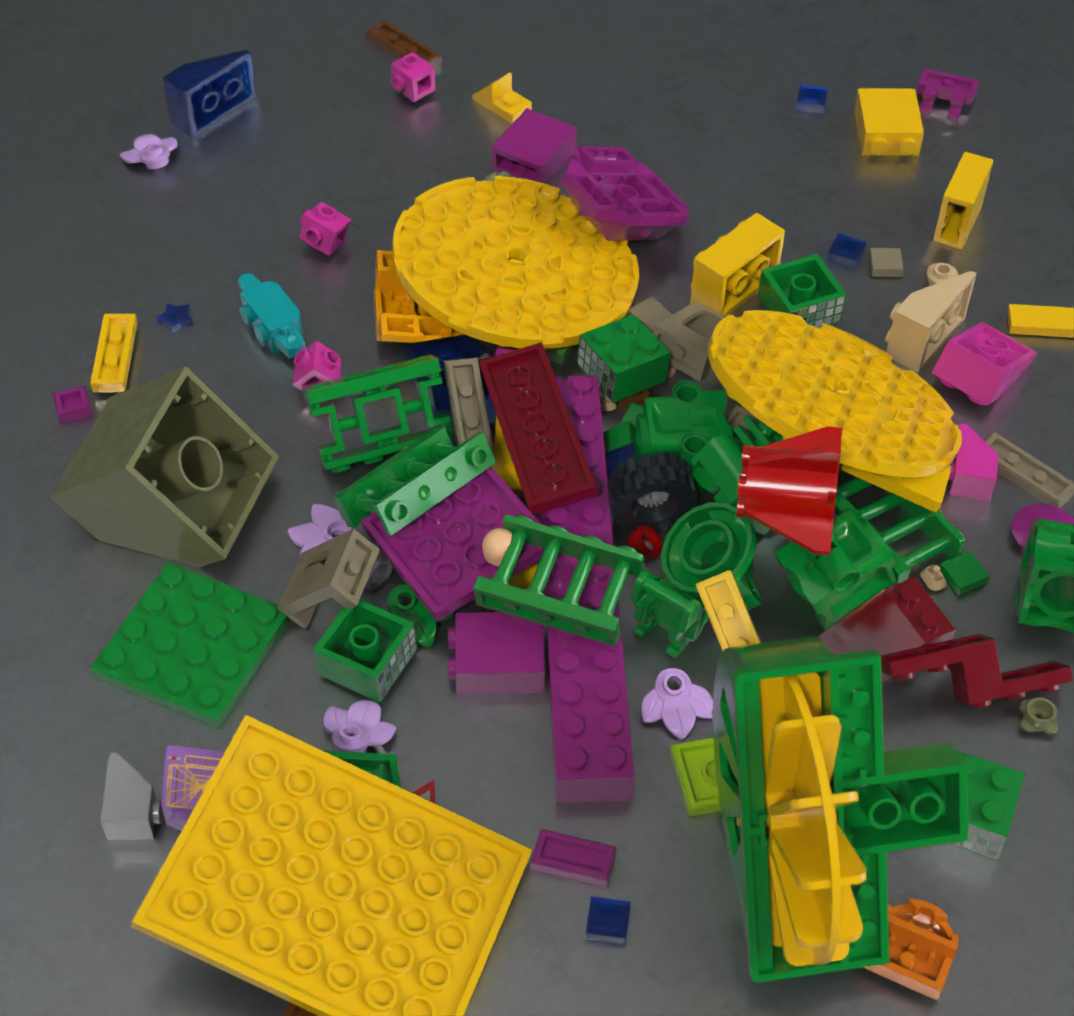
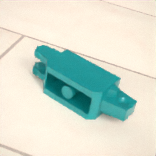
[238,273,306,358]

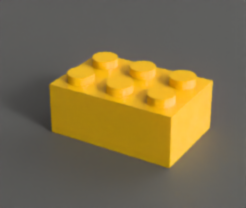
[690,212,785,317]

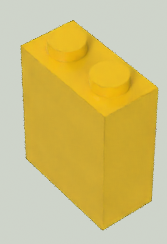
[854,88,924,156]
[933,152,994,250]

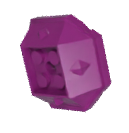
[561,146,689,241]

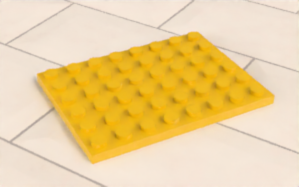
[131,715,532,1016]

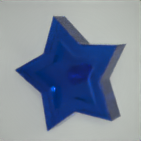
[156,303,193,333]

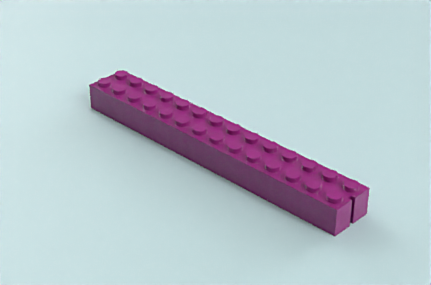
[538,375,635,803]

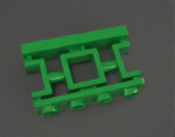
[302,355,455,473]

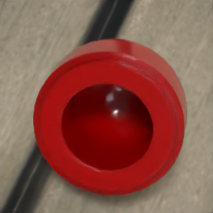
[626,525,662,561]

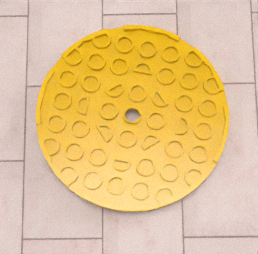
[392,176,639,349]
[707,310,962,480]

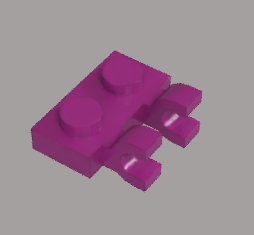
[916,69,979,121]

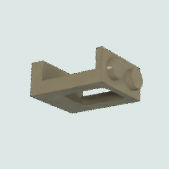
[652,301,725,381]
[277,529,380,629]

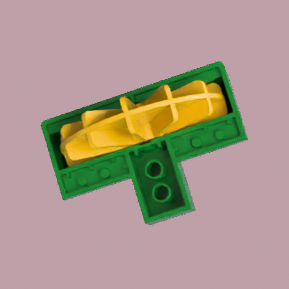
[712,637,968,983]

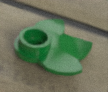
[387,584,453,648]

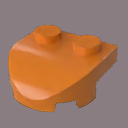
[863,899,959,1001]

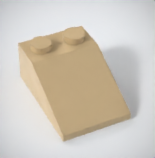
[885,271,977,373]

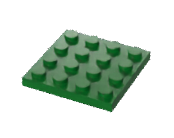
[90,562,291,728]

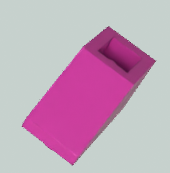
[948,423,998,501]

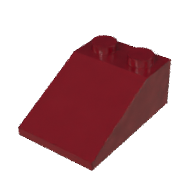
[817,577,956,683]

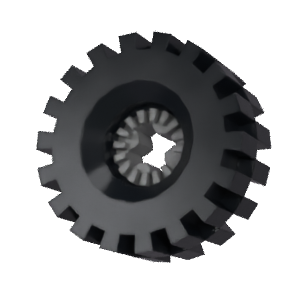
[607,452,698,532]

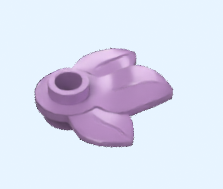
[120,134,178,169]
[288,504,354,554]
[641,668,713,740]
[323,700,396,753]

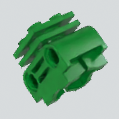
[691,415,783,535]

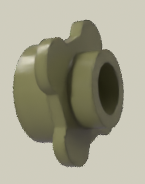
[1019,697,1059,735]

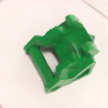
[630,570,709,658]

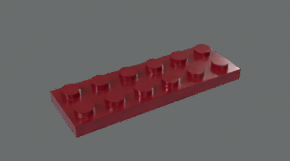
[479,342,598,515]

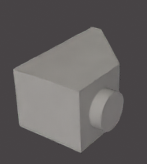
[100,753,163,840]

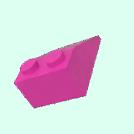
[932,322,1037,406]

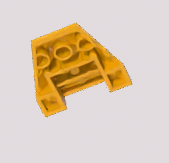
[374,250,464,343]

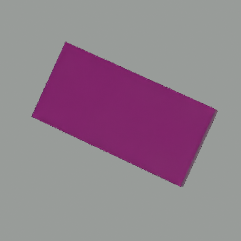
[530,829,617,888]

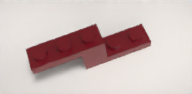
[881,633,1073,708]

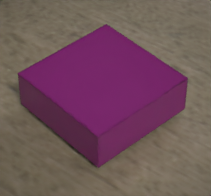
[52,386,93,424]

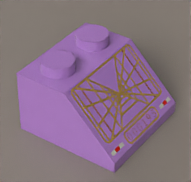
[161,745,225,830]

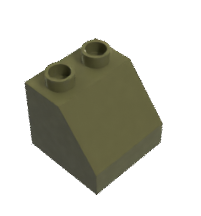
[49,365,279,567]

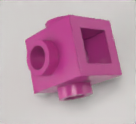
[391,52,435,102]
[299,202,351,256]
[293,341,342,391]

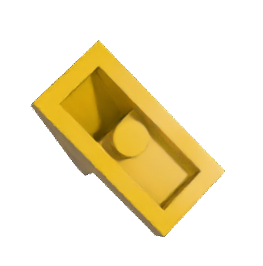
[472,72,532,124]

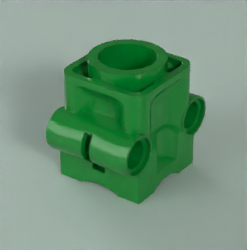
[636,380,733,497]
[774,508,898,631]
[1014,519,1074,633]

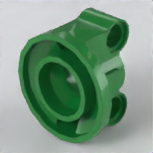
[661,502,763,611]

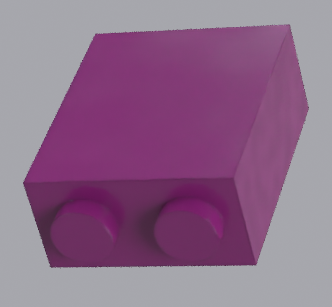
[491,108,577,184]
[448,612,545,694]

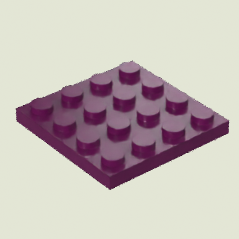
[360,466,544,622]

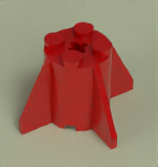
[737,426,842,556]

